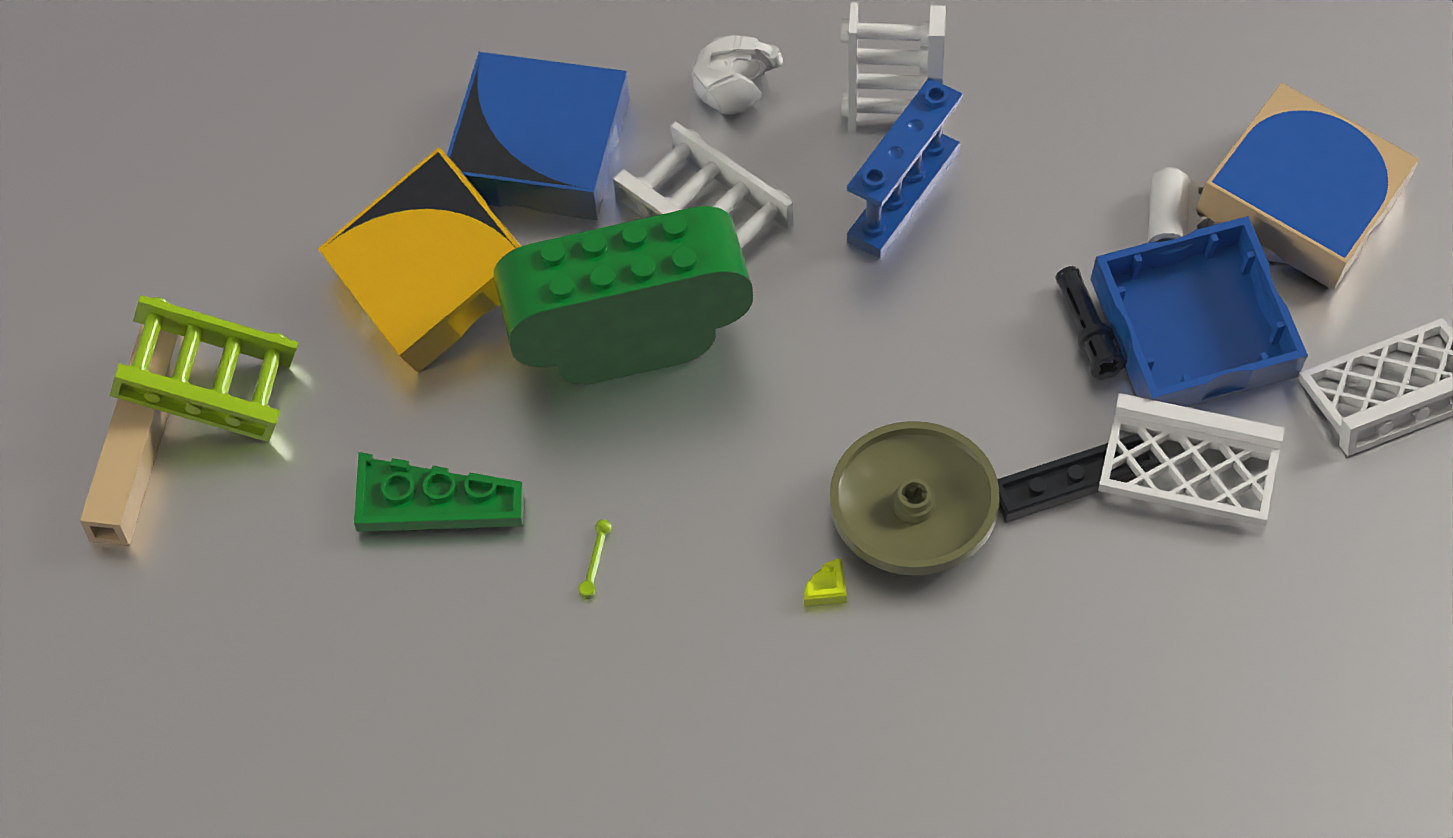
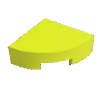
[804,558,847,607]

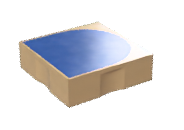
[1195,82,1419,290]

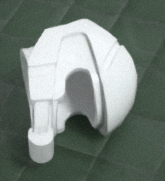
[692,35,783,115]

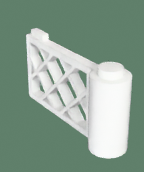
[1148,167,1286,263]

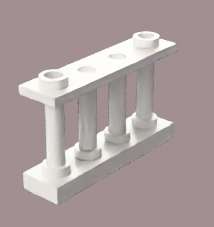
[841,2,946,132]
[613,122,793,249]

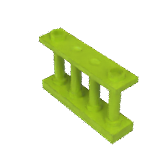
[109,295,299,442]

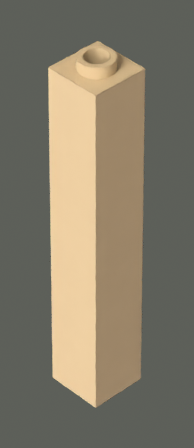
[80,324,184,546]

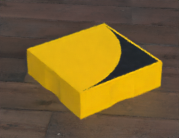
[318,147,521,373]

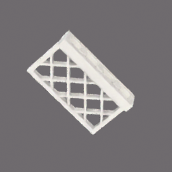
[1298,318,1453,456]
[1098,393,1285,526]

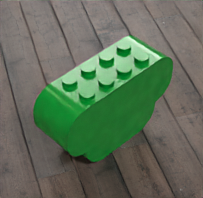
[494,206,753,384]

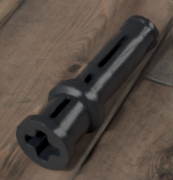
[1055,266,1126,379]

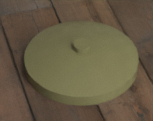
[830,421,999,575]

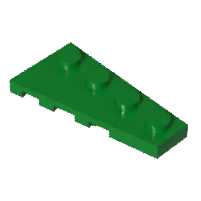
[354,452,524,532]

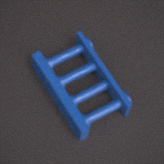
[847,78,963,259]

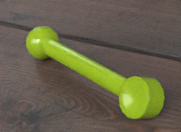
[578,519,611,599]

